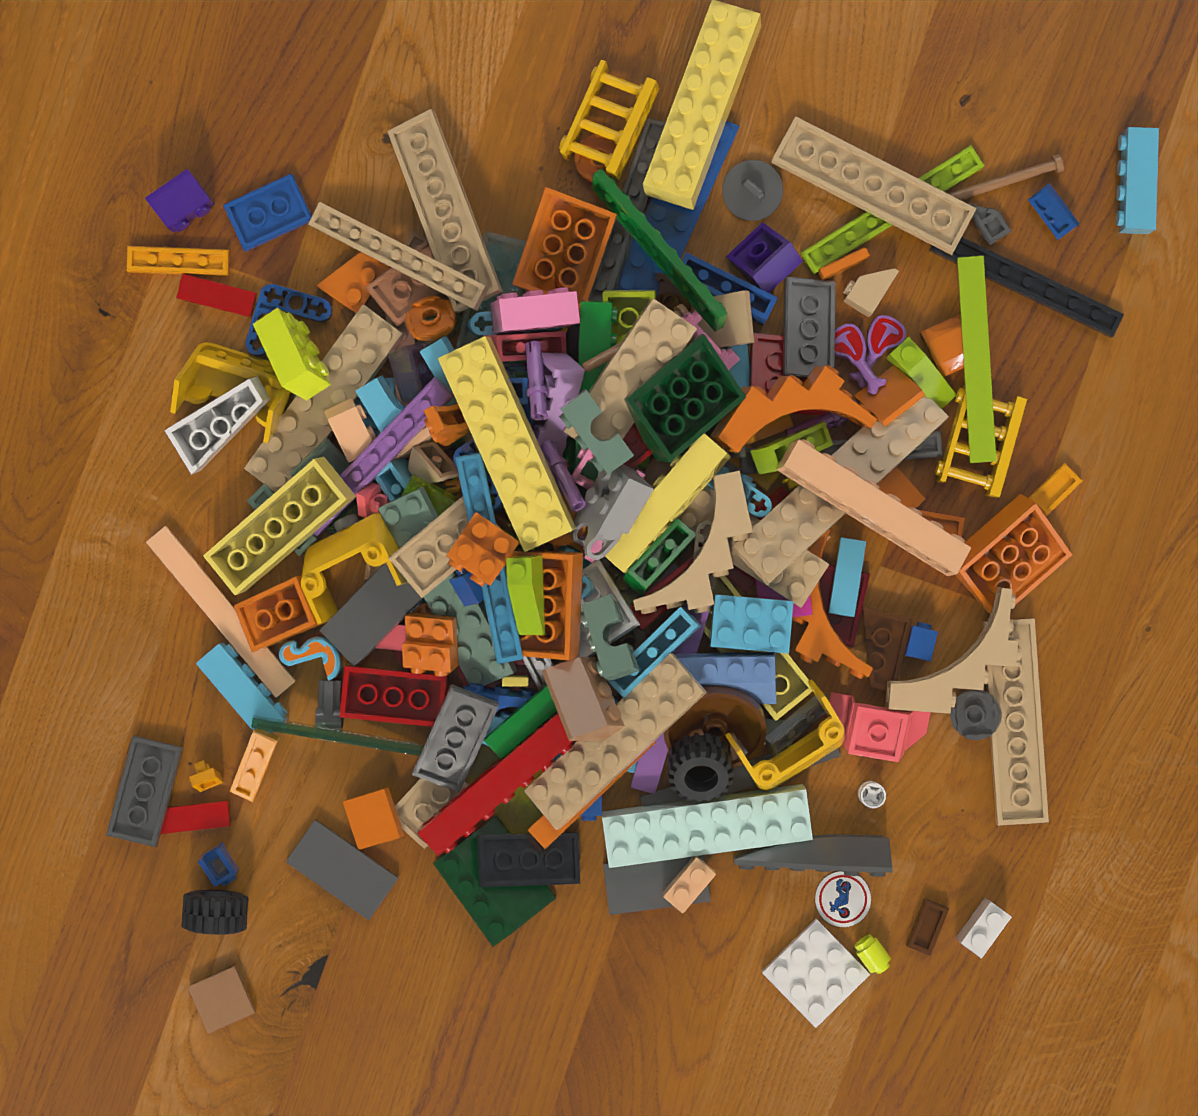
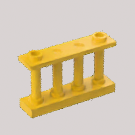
[559,60,660,181]
[935,385,1027,498]

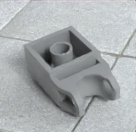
[571,464,654,561]

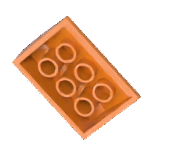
[512,187,617,312]
[956,494,1072,615]
[504,550,583,660]

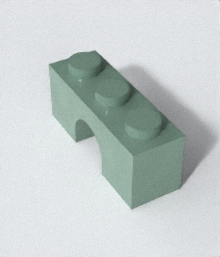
[559,389,634,474]
[580,594,640,681]

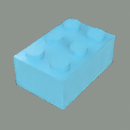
[709,594,794,654]

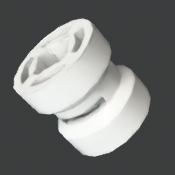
[858,781,886,808]

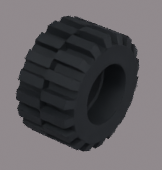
[668,733,734,803]
[181,890,249,935]

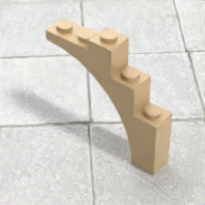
[633,471,753,614]
[885,587,1022,714]

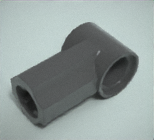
[315,680,344,730]

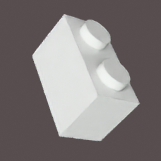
[956,897,1012,959]

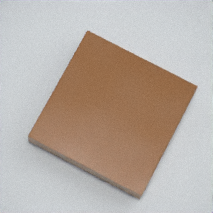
[188,965,256,1034]

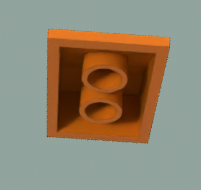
[233,576,327,652]

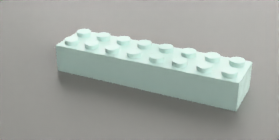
[602,784,813,868]

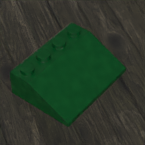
[624,334,746,462]
[433,816,556,947]

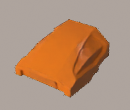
[920,314,964,377]

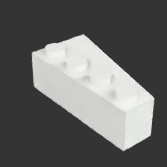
[165,377,271,475]

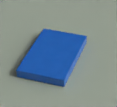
[223,173,312,252]

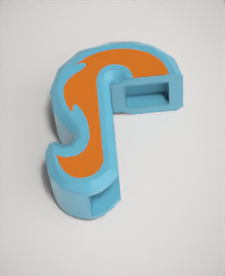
[279,636,343,681]

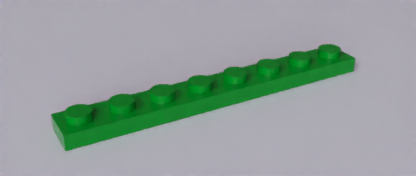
[591,169,728,332]

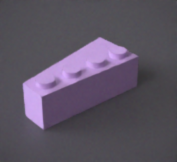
[533,353,585,457]

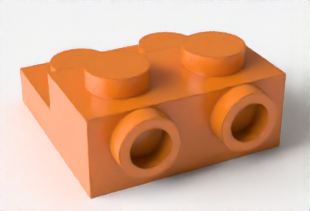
[446,512,519,587]
[402,612,459,676]

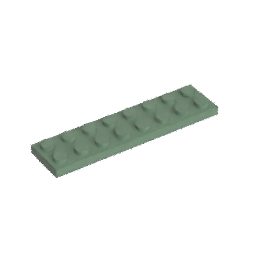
[378,487,517,685]

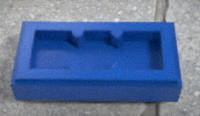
[1028,183,1080,240]

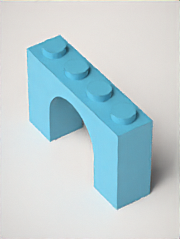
[355,336,457,432]

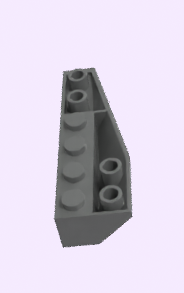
[733,834,892,877]

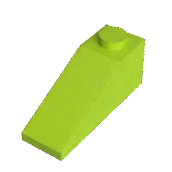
[886,337,956,409]
[750,421,833,475]
[506,555,545,635]

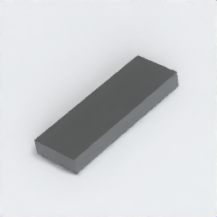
[764,693,828,757]

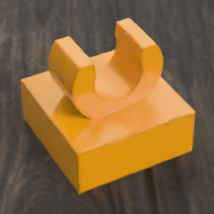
[189,760,224,792]

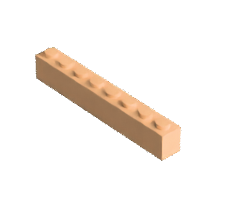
[776,439,971,576]

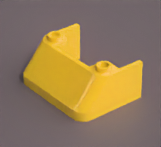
[170,342,290,443]
[301,513,408,625]
[725,679,845,791]

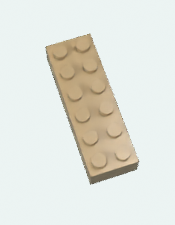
[563,298,697,440]

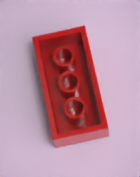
[339,665,449,727]

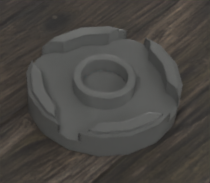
[950,689,1002,740]

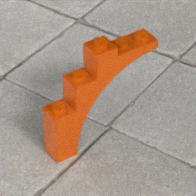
[709,365,877,453]
[423,377,528,446]
[792,529,874,679]

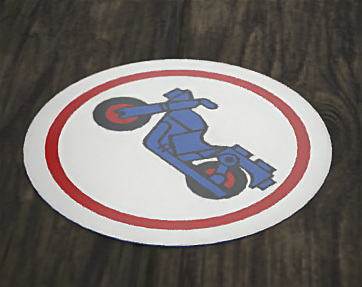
[815,871,871,927]

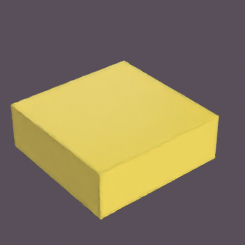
[502,675,529,686]

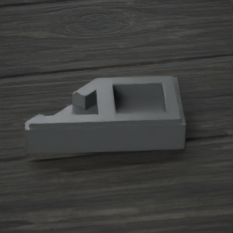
[968,203,1012,246]

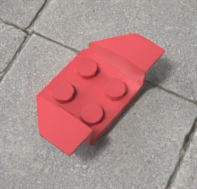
[826,692,931,762]

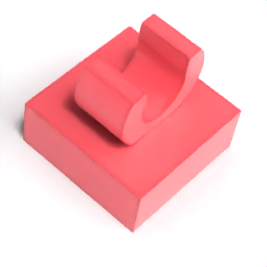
[356,482,389,518]

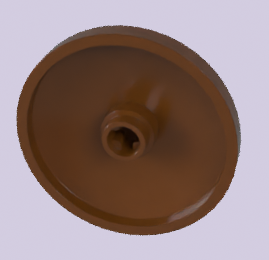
[664,686,767,770]

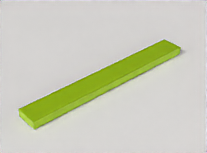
[800,145,985,275]
[957,256,996,463]

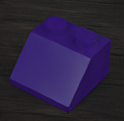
[145,169,214,232]
[726,222,803,293]

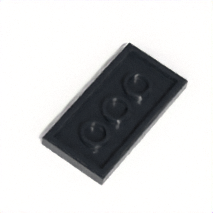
[477,832,581,888]

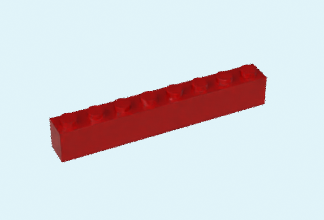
[417,711,574,856]

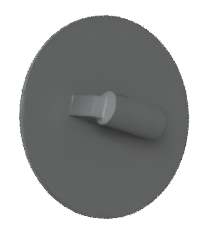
[722,160,783,221]

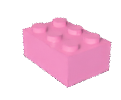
[490,287,580,334]

